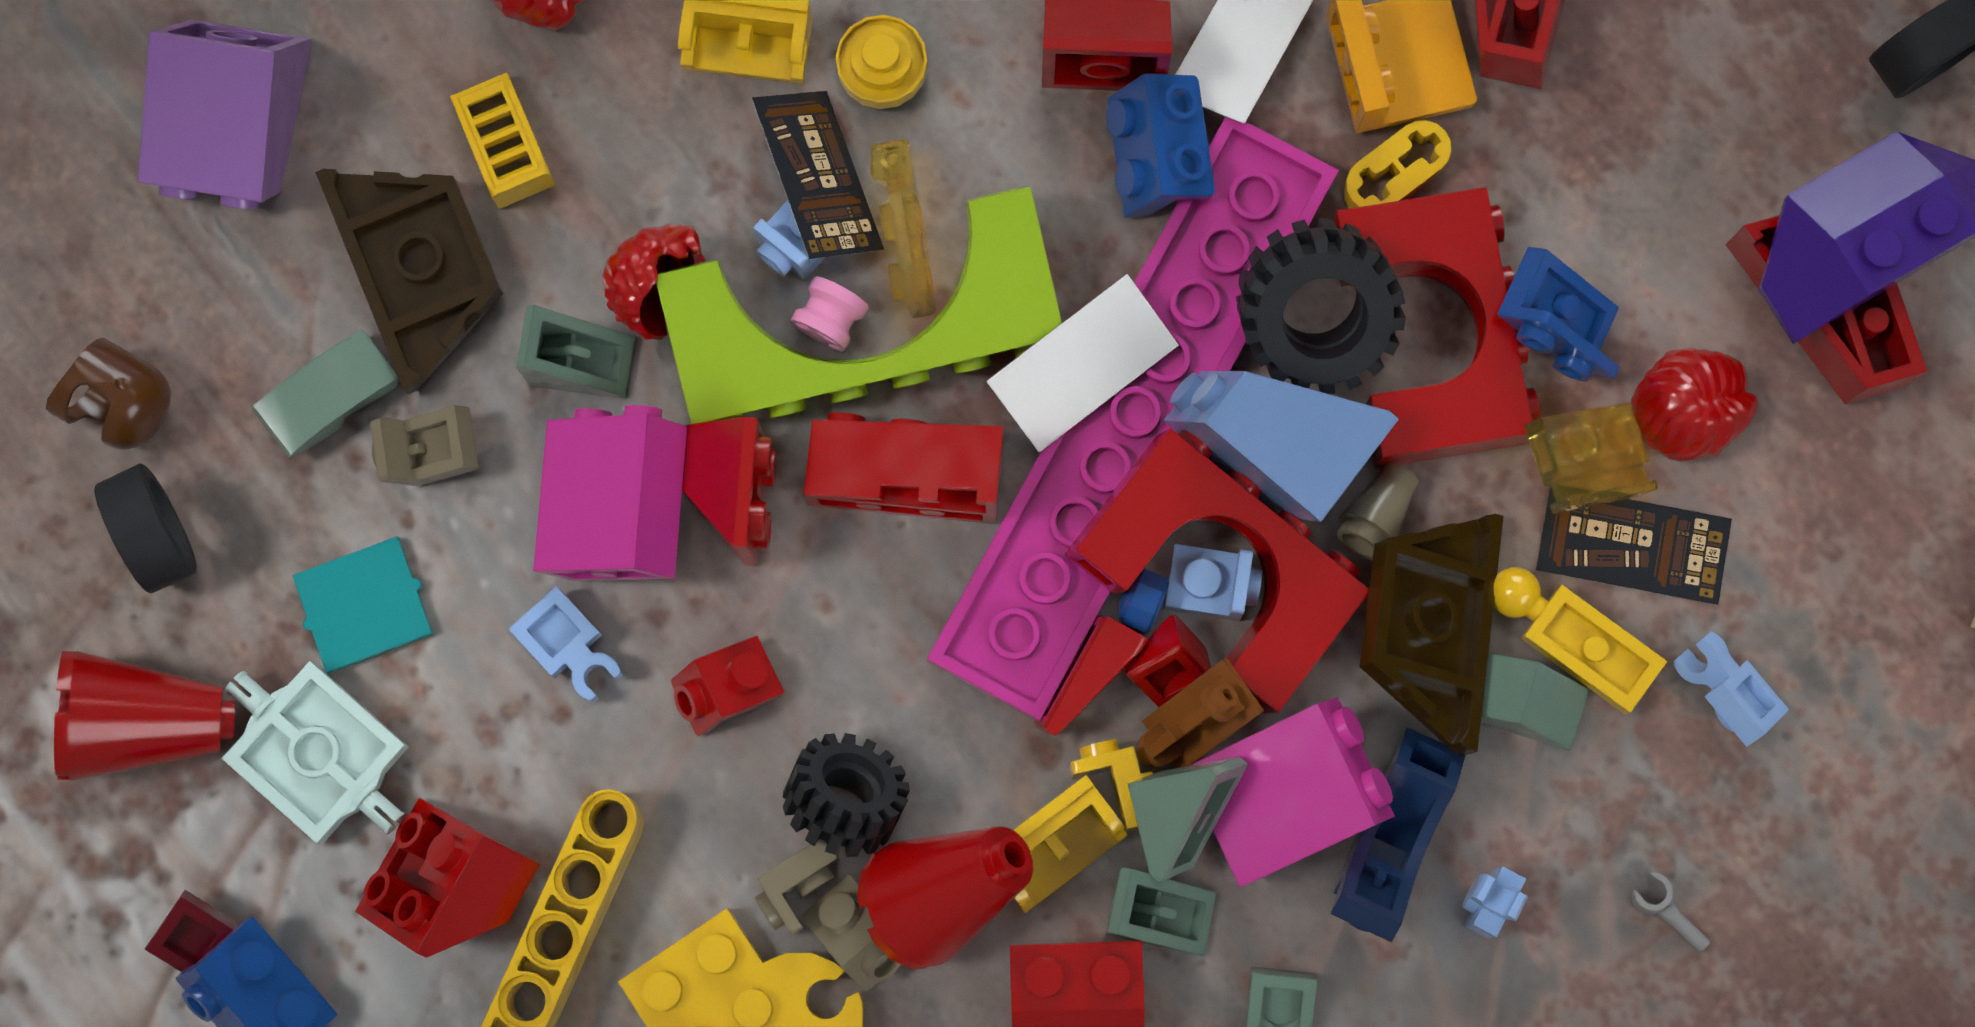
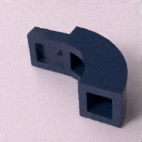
[1330,727,1466,943]

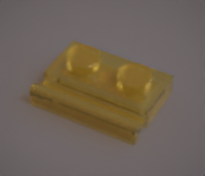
[1524,402,1658,514]

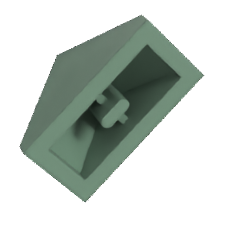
[516,305,635,398]
[1481,653,1589,751]
[1128,756,1248,882]
[1105,867,1217,956]

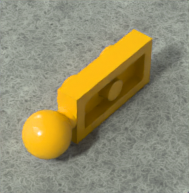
[1493,567,1668,715]

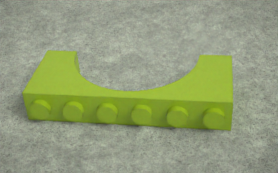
[656,186,1062,424]

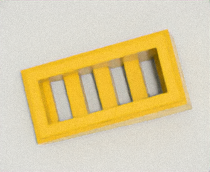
[450,72,556,209]

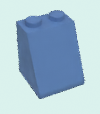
[1163,371,1399,522]

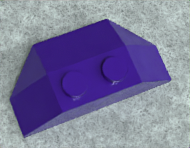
[1758,131,1975,344]

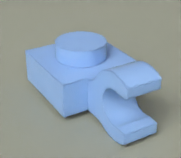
[1673,631,1789,747]
[1462,866,1528,939]

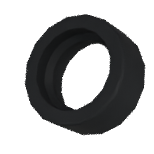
[1869,0,1975,98]
[94,463,197,594]

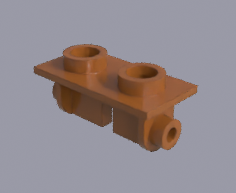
[1136,657,1264,768]

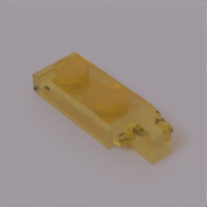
[870,139,937,318]

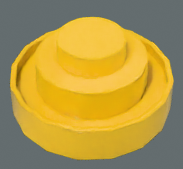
[836,15,928,109]

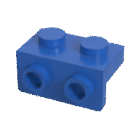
[1106,74,1215,218]
[1497,247,1620,382]
[176,916,338,1027]

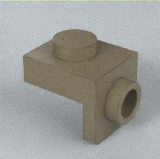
[370,405,479,487]
[800,874,901,991]

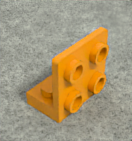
[1326,0,1477,134]

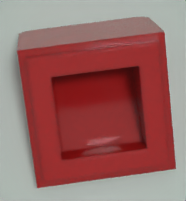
[1125,614,1211,708]

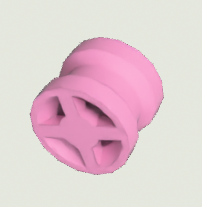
[790,276,869,352]

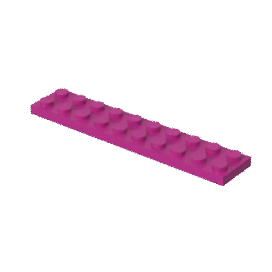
[927,117,1339,721]

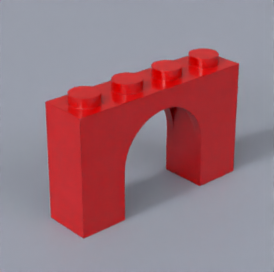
[1333,187,1540,468]
[1064,428,1369,714]

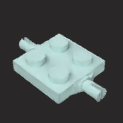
[222,661,409,845]

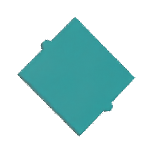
[292,536,434,674]

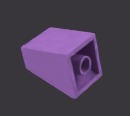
[138,19,311,209]

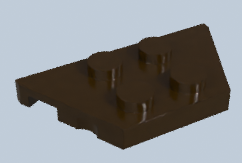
[315,168,503,394]
[1359,513,1504,756]

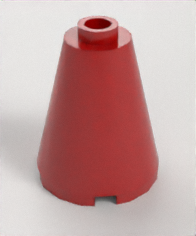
[54,651,236,781]
[857,826,1033,969]

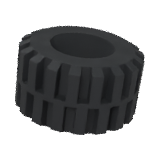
[1236,218,1406,394]

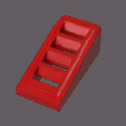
[1034,615,1148,736]

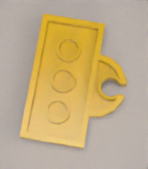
[618,908,864,1027]

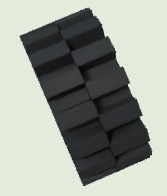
[782,733,910,857]

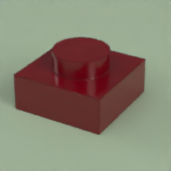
[144,890,240,972]

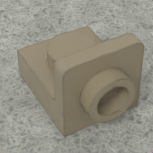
[754,839,840,935]

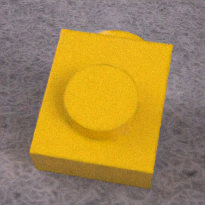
[1069,739,1153,832]

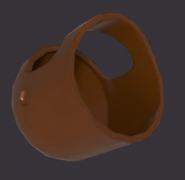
[46,338,171,450]

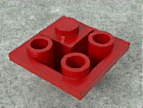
[682,417,777,566]
[355,798,540,958]

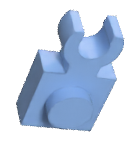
[509,586,624,703]

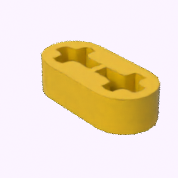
[1343,120,1451,209]

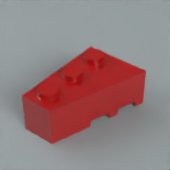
[1474,0,1565,89]
[1725,215,1928,404]
[803,412,1003,524]

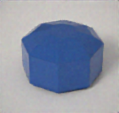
[1118,569,1170,635]

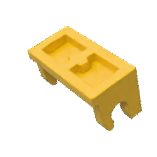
[678,0,813,85]
[1013,775,1128,914]

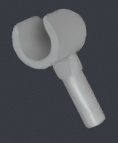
[1631,872,1710,952]

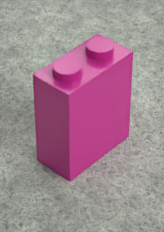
[533,405,687,581]
[1190,697,1395,888]

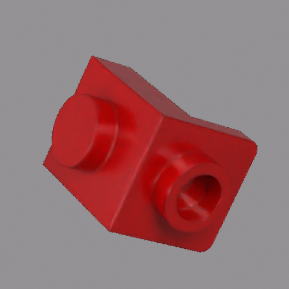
[671,636,785,736]

